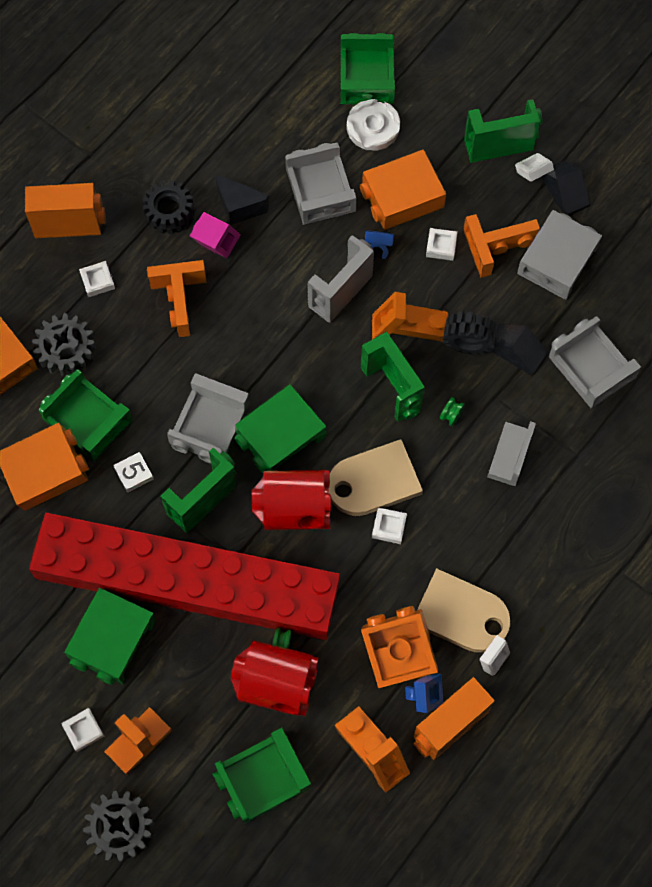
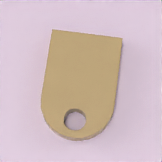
[329,439,423,516]
[417,568,510,652]

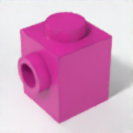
[190,212,240,259]

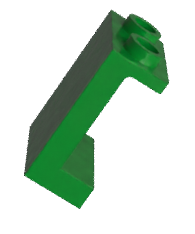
[341,33,395,104]
[464,99,543,163]
[361,332,425,422]
[38,369,133,462]
[234,384,326,473]
[160,448,237,534]
[64,587,156,685]
[213,728,311,824]

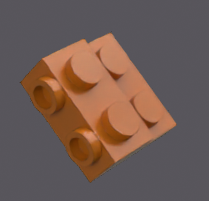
[361,606,438,688]

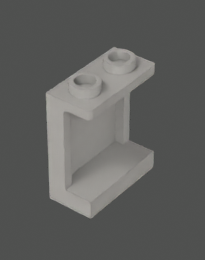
[285,143,356,225]
[517,210,602,300]
[308,235,374,323]
[549,316,641,408]
[167,373,250,463]

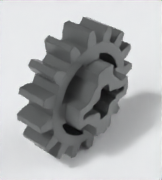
[32,313,96,376]
[83,791,154,862]

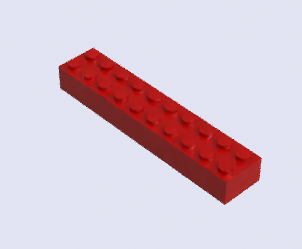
[29,512,340,640]

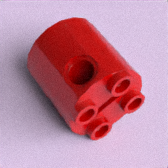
[252,470,331,530]
[231,640,319,716]

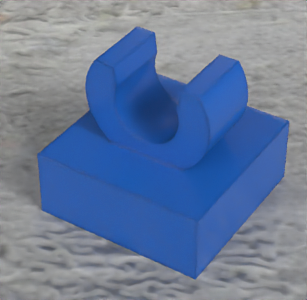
[365,230,395,259]
[405,673,443,713]

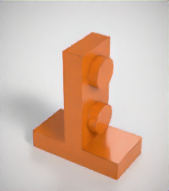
[464,214,540,277]
[147,260,207,337]
[372,292,448,342]
[335,706,410,793]
[104,707,172,775]

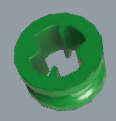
[440,397,465,426]
[272,627,292,649]

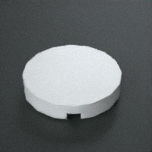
[347,99,400,151]

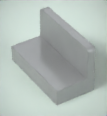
[487,421,536,486]

